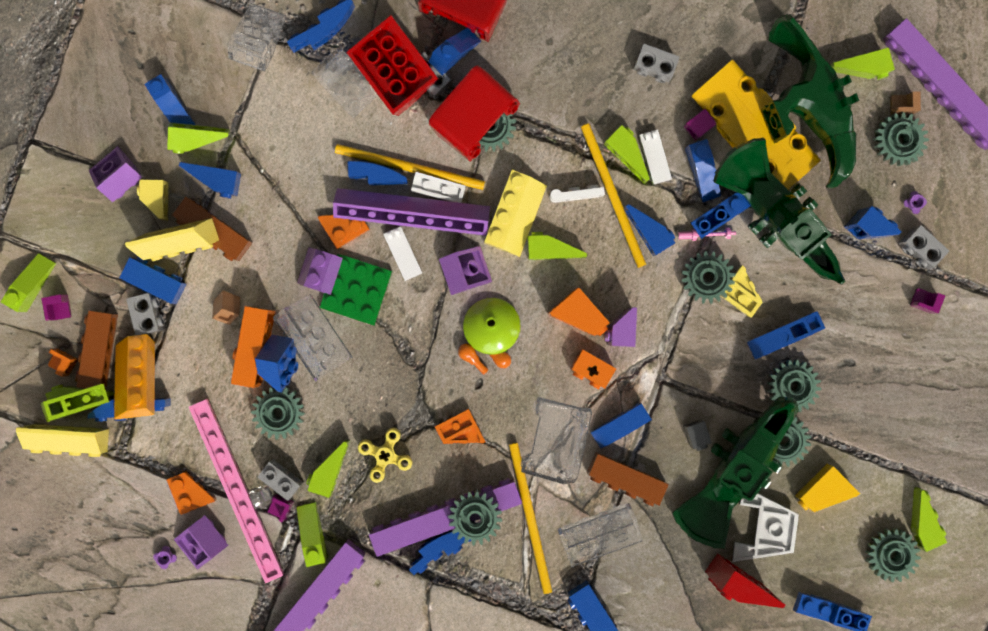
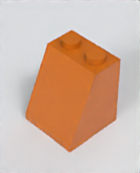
[547,287,610,336]

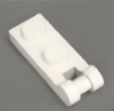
[549,185,605,203]

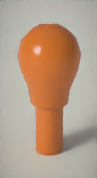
[458,343,489,375]
[489,352,511,369]

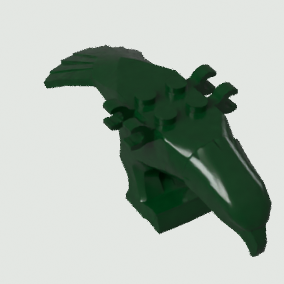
[761,14,860,189]
[713,137,846,285]
[672,396,799,549]

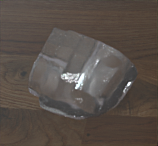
[249,484,275,509]

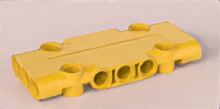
[691,59,821,190]

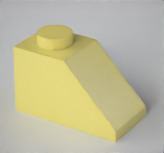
[137,180,169,220]

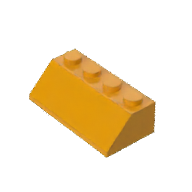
[114,334,155,420]

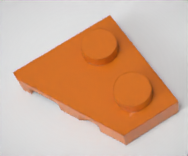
[435,409,486,444]
[167,472,217,515]

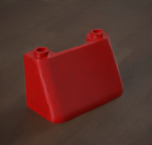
[418,0,507,42]
[429,65,520,162]

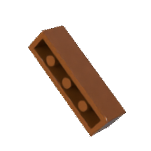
[172,196,253,261]
[75,311,118,390]
[587,452,669,506]

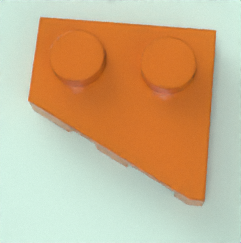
[317,215,370,249]

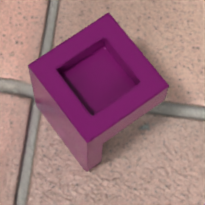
[684,109,716,141]
[910,288,945,314]
[41,294,72,321]
[268,494,294,522]

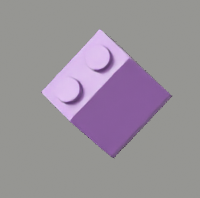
[89,146,142,202]
[439,246,492,295]
[297,247,343,295]
[604,307,637,347]
[174,515,229,570]

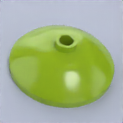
[463,298,521,355]

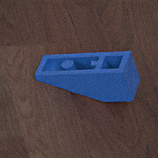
[429,28,481,76]
[144,74,196,125]
[685,139,721,203]
[179,162,241,199]
[624,204,675,256]

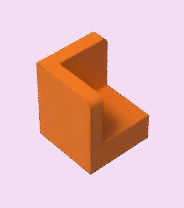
[48,348,78,377]

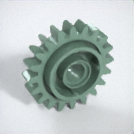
[873,112,929,166]
[479,113,516,152]
[682,251,736,305]
[766,360,822,412]
[251,387,306,440]
[773,416,811,467]
[448,490,502,546]
[865,528,921,582]

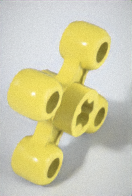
[358,427,413,483]

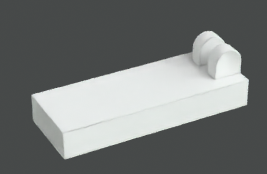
[639,130,672,185]
[411,172,466,203]
[383,226,422,281]

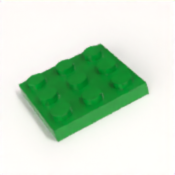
[320,253,392,326]

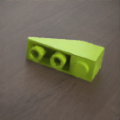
[911,487,947,552]

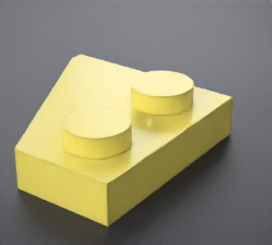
[721,265,763,318]

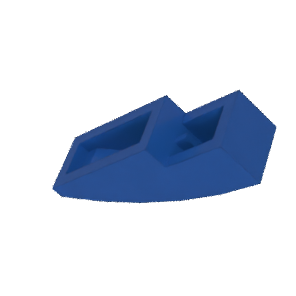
[348,161,408,186]
[590,402,652,448]

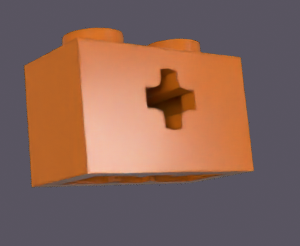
[570,349,616,390]

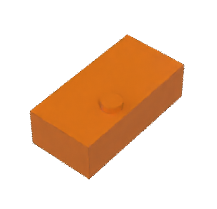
[231,306,276,388]

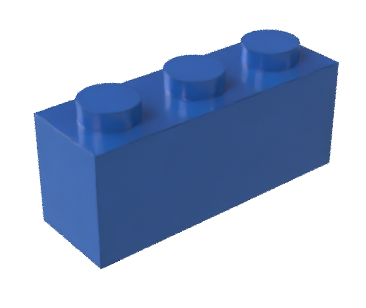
[119,256,187,304]
[567,580,619,631]

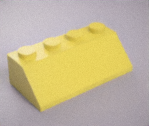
[484,170,547,257]
[125,218,219,261]
[16,424,109,457]

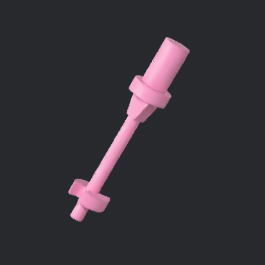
[678,228,736,241]

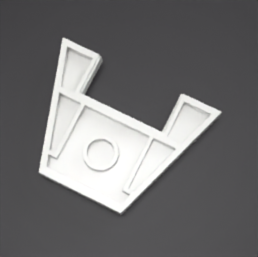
[732,493,799,562]

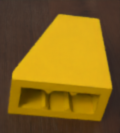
[795,464,860,512]

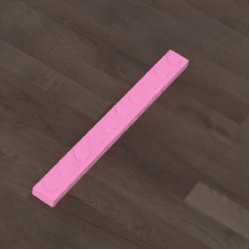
[189,399,284,583]

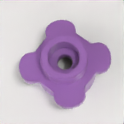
[903,191,927,214]
[153,546,177,569]

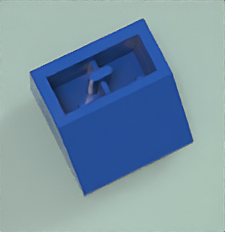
[844,206,902,240]
[255,334,299,393]

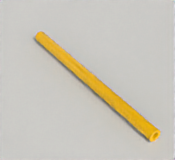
[581,123,647,268]
[335,144,485,190]
[509,442,552,594]

